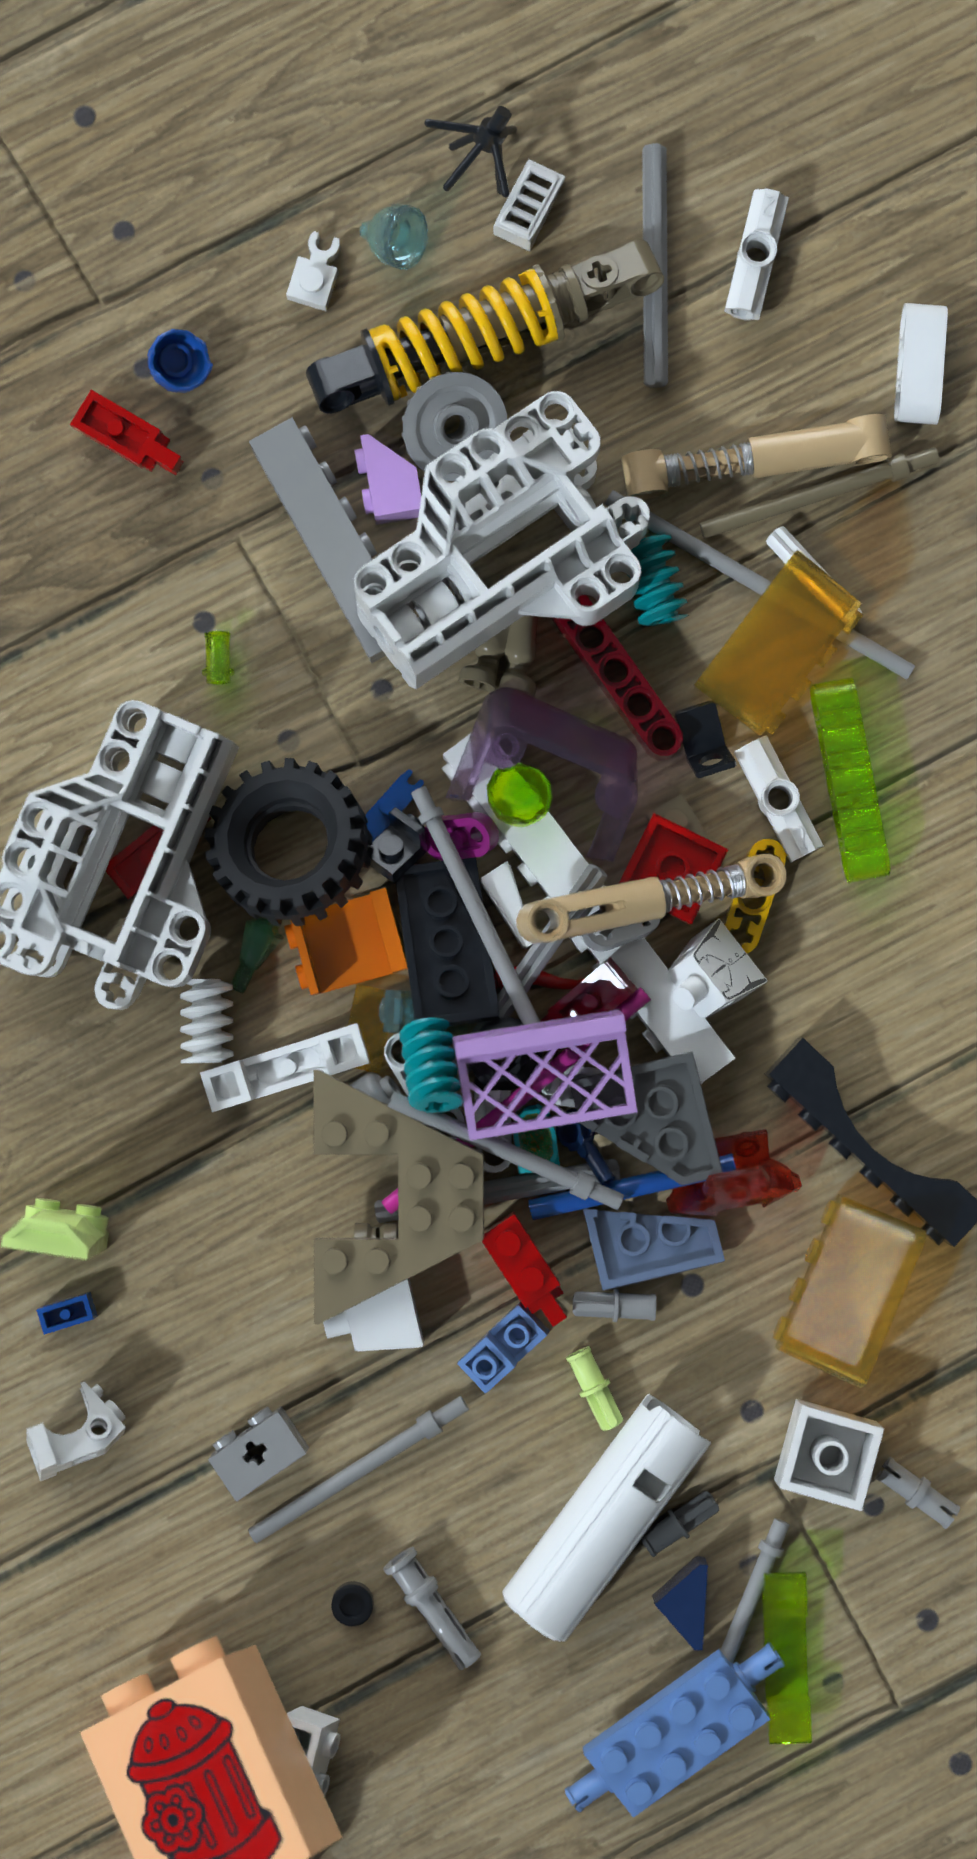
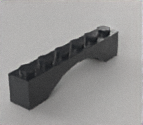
[765,1038,977,1247]

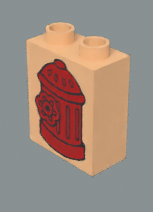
[80,1636,343,1859]

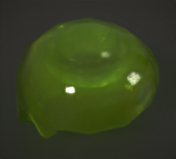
[486,762,553,827]

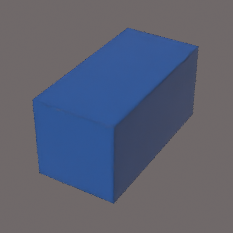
[36,1292,98,1335]

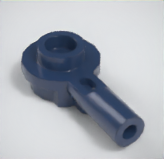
[556,1108,615,1186]

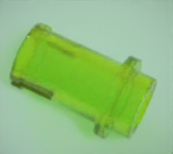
[202,631,235,685]

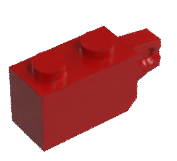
[482,1211,567,1327]

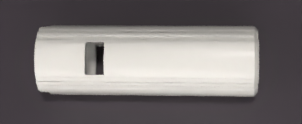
[502,1394,712,1642]

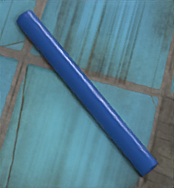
[528,1154,737,1220]

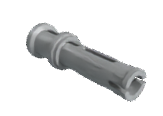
[383,1547,481,1670]

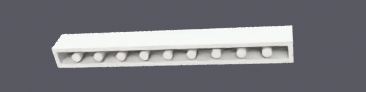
[442,724,735,1084]

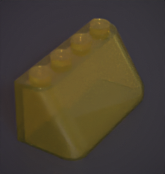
[694,550,863,737]
[772,1194,927,1388]

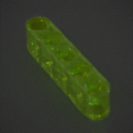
[810,677,891,883]

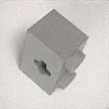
[208,1406,309,1502]

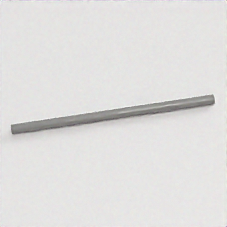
[605,490,915,680]

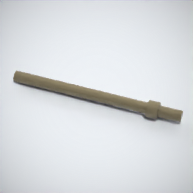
[700,447,940,539]

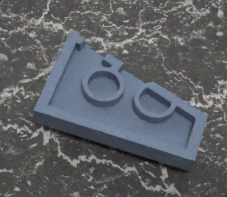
[583,1209,725,1291]

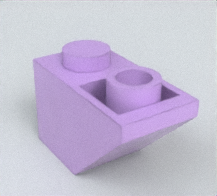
[355,434,422,525]

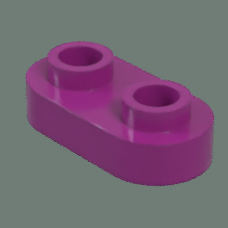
[425,812,499,861]

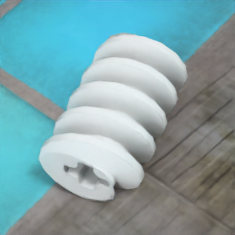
[180,979,234,1063]

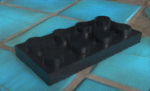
[396,857,500,1027]

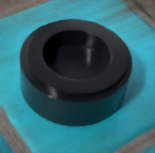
[331,1581,374,1627]

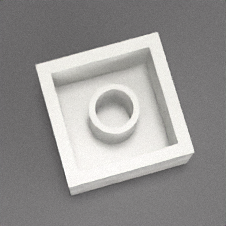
[774,1399,884,1511]

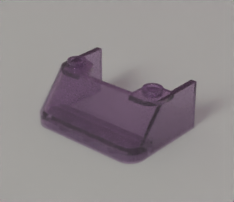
[446,688,638,862]

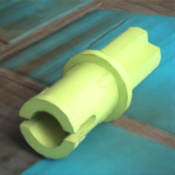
[566,1346,623,1431]

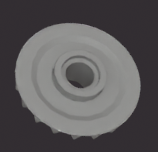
[401,372,507,481]

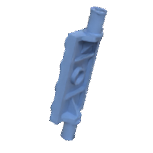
[565,1642,785,1817]

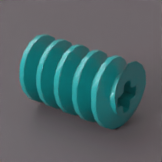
[627,534,689,627]
[399,1018,463,1113]

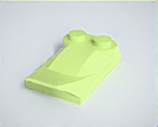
[1,1198,109,1260]

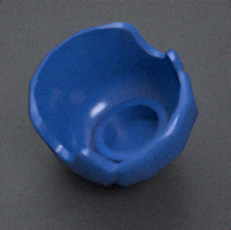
[147,329,213,393]

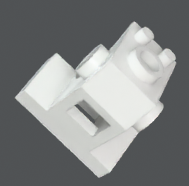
[26,1381,126,1482]

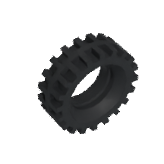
[204,758,373,926]

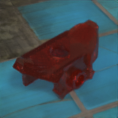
[666,1129,802,1216]

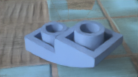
[457,1301,550,1394]

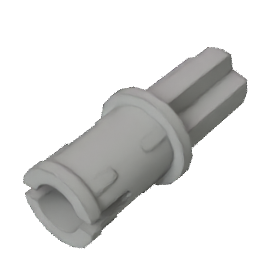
[572,1289,656,1322]

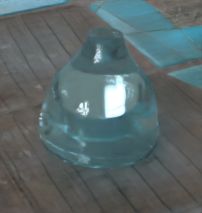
[359,203,428,270]

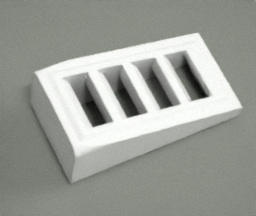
[493,159,565,251]
[480,861,534,950]

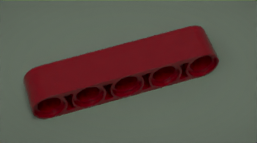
[551,595,683,761]

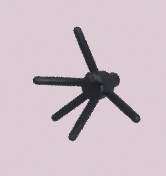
[424,106,517,198]

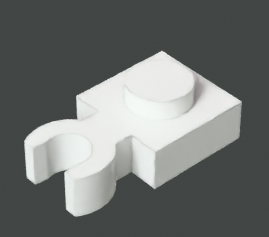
[286,231,340,311]

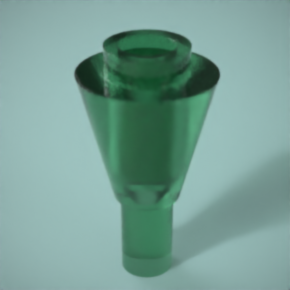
[231,917,284,993]

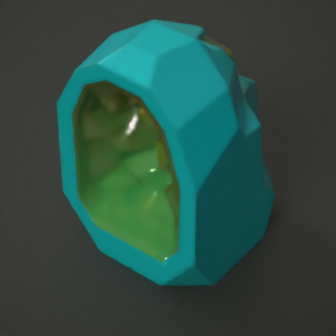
[513,1104,560,1174]

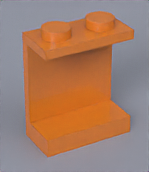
[284,888,408,996]

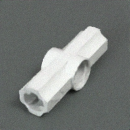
[724,188,789,320]
[734,735,824,863]

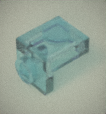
[379,990,415,1033]

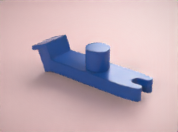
[365,769,424,847]

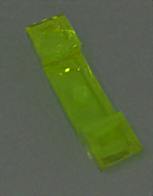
[763,1572,812,1744]

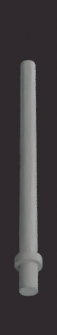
[411,786,540,1025]
[682,1518,790,1783]

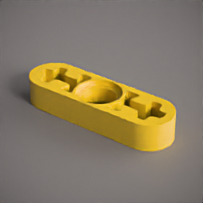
[724,839,786,953]

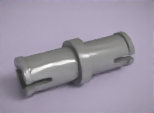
[875,1457,961,1529]

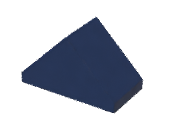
[652,1556,708,1651]

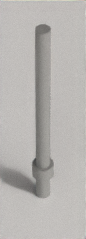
[387,1091,624,1210]
[248,1395,469,1544]

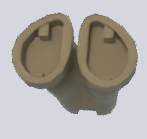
[458,575,538,699]

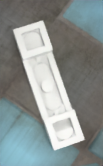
[200,1023,371,1112]

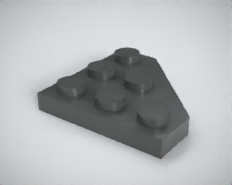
[570,1051,723,1185]

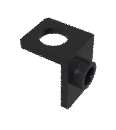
[675,700,736,778]

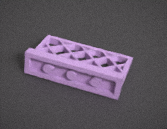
[453,1009,637,1141]

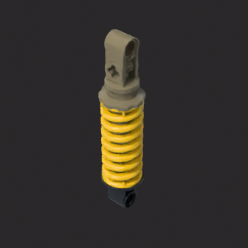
[306,240,664,414]

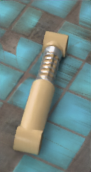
[621,414,892,500]
[516,854,786,943]

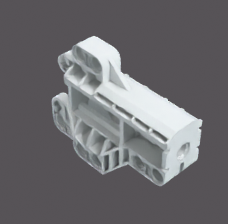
[354,391,650,689]
[0,700,239,1010]

